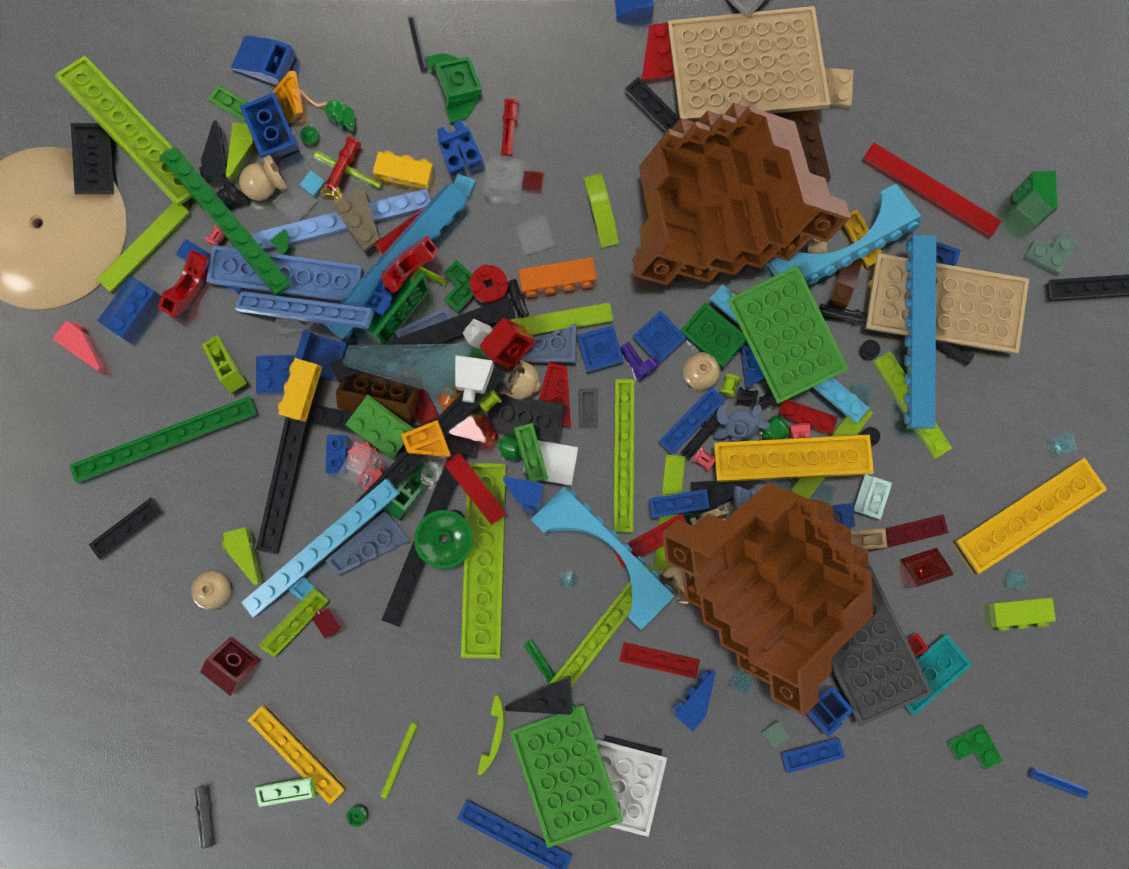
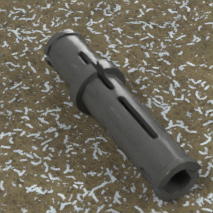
[194,786,213,849]

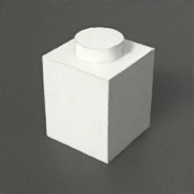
[463,319,492,350]

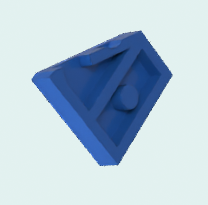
[364,276,392,315]

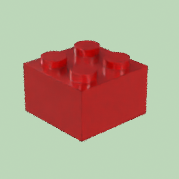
[479,318,537,369]

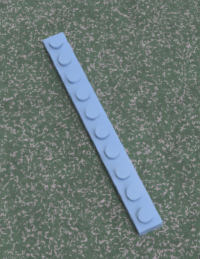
[250,188,430,251]

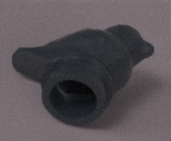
[216,176,249,205]

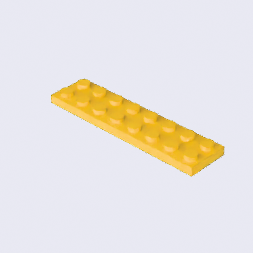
[714,435,874,482]
[955,457,1107,574]

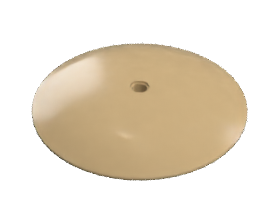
[0,147,127,309]

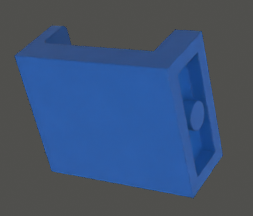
[293,330,351,382]

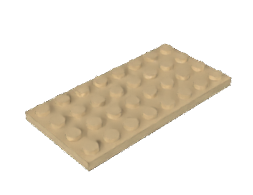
[865,253,1029,354]

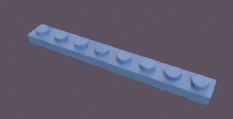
[235,292,374,329]

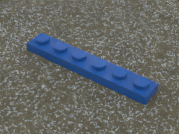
[457,800,572,869]

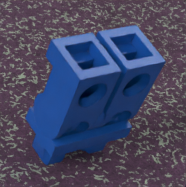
[437,120,484,178]

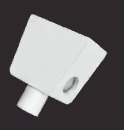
[455,355,494,403]

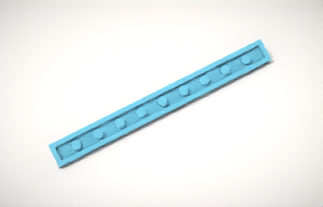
[710,284,869,423]
[241,479,400,618]

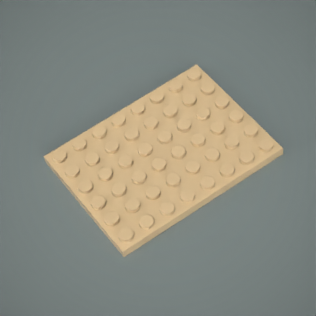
[668,6,830,122]

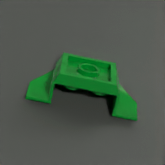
[425,52,482,124]

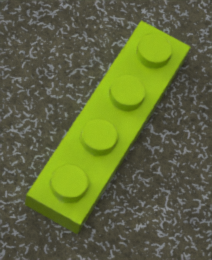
[259,588,329,658]

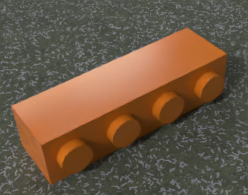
[518,257,597,297]

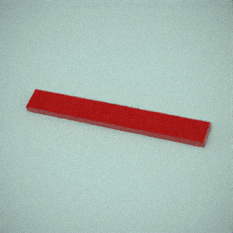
[863,142,1002,238]

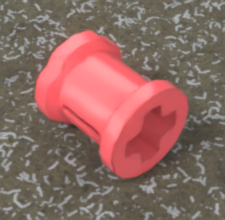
[204,224,225,246]
[692,447,715,471]

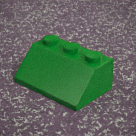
[1013,171,1058,225]

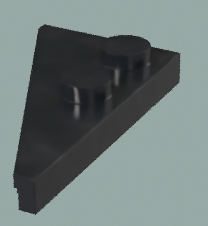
[691,480,759,519]
[505,676,573,715]

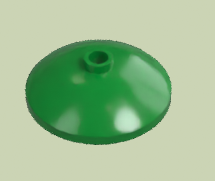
[414,510,473,569]

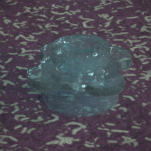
[1006,569,1028,591]
[559,572,579,588]

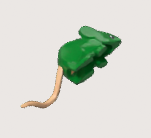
[299,89,355,131]

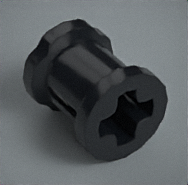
[736,387,758,407]

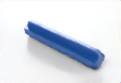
[1030,768,1089,799]

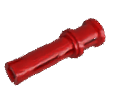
[500,98,520,157]
[324,137,361,191]

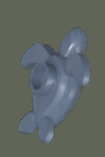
[714,404,770,442]

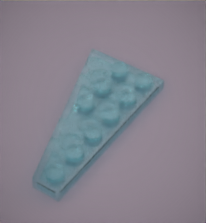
[343,344,471,398]

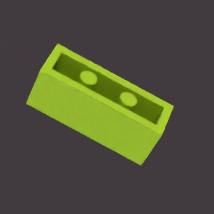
[988,598,1056,631]

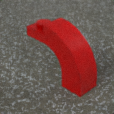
[381,236,438,293]
[158,250,209,317]

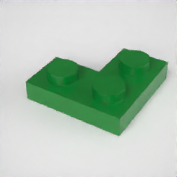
[444,259,474,313]
[947,724,1003,770]

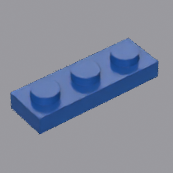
[649,489,710,518]
[781,738,845,773]

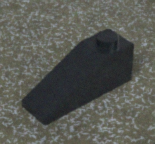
[199,120,228,183]

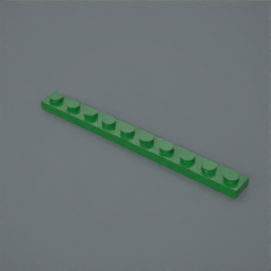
[160,146,291,296]
[69,396,257,483]

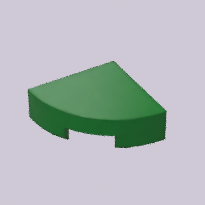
[270,228,289,255]

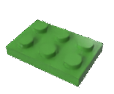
[345,395,414,459]

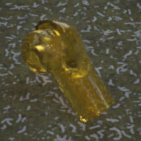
[320,184,343,202]

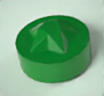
[300,126,319,146]
[346,806,367,827]

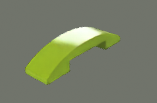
[583,173,619,249]
[477,695,504,775]

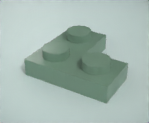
[1025,232,1077,275]

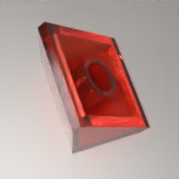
[449,413,499,442]
[900,548,954,588]

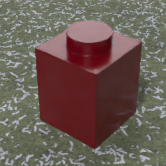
[312,607,344,639]

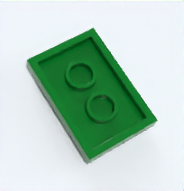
[680,302,747,368]

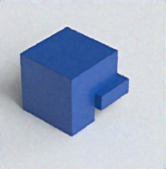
[807,685,854,737]

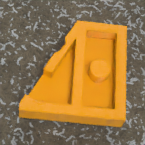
[272,71,303,123]
[401,420,451,457]

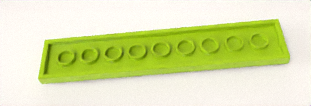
[55,56,207,207]
[461,463,506,658]

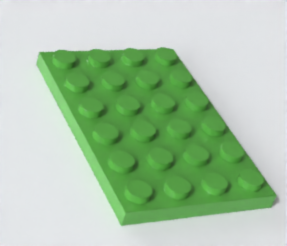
[727,265,849,403]
[510,705,624,848]

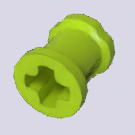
[720,373,742,397]
[479,389,502,413]

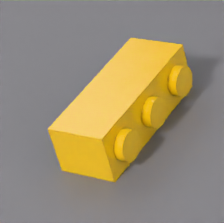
[373,151,434,191]
[278,358,322,422]

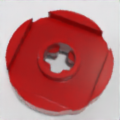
[470,264,508,303]

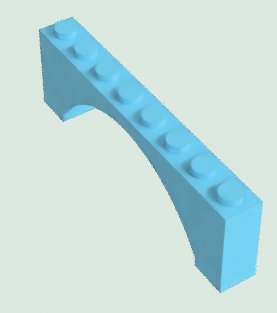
[766,184,921,285]
[531,487,675,631]

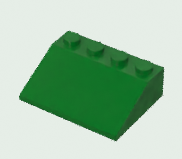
[364,271,430,344]

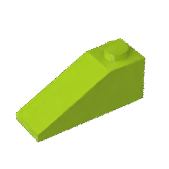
[226,122,257,182]
[202,335,247,394]
[221,527,262,586]

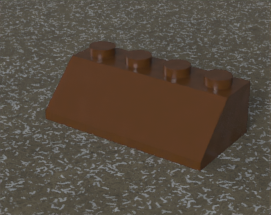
[336,370,422,424]

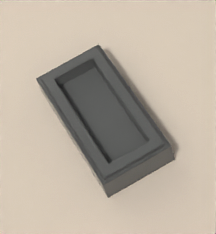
[578,388,598,427]

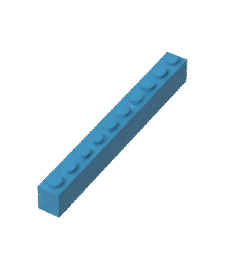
[323,183,468,340]
[904,235,936,430]

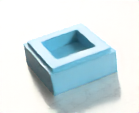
[299,170,326,197]
[453,174,475,199]
[289,576,317,600]

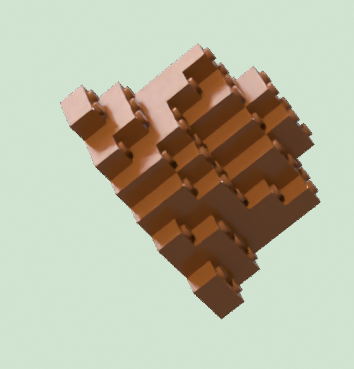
[632,102,851,285]
[662,483,873,716]

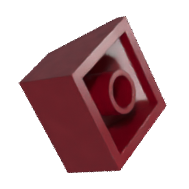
[200,636,260,696]

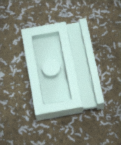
[853,475,892,520]

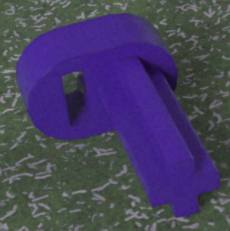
[620,342,660,381]

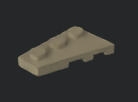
[332,184,380,251]

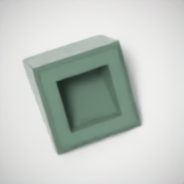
[761,720,790,749]

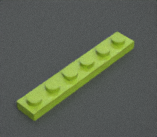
[873,351,952,459]

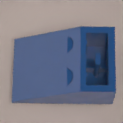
[231,35,296,86]
[672,669,716,732]

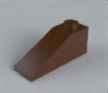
[826,258,863,309]

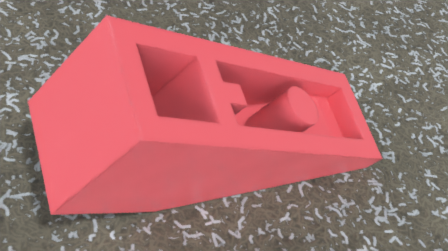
[52,321,106,374]

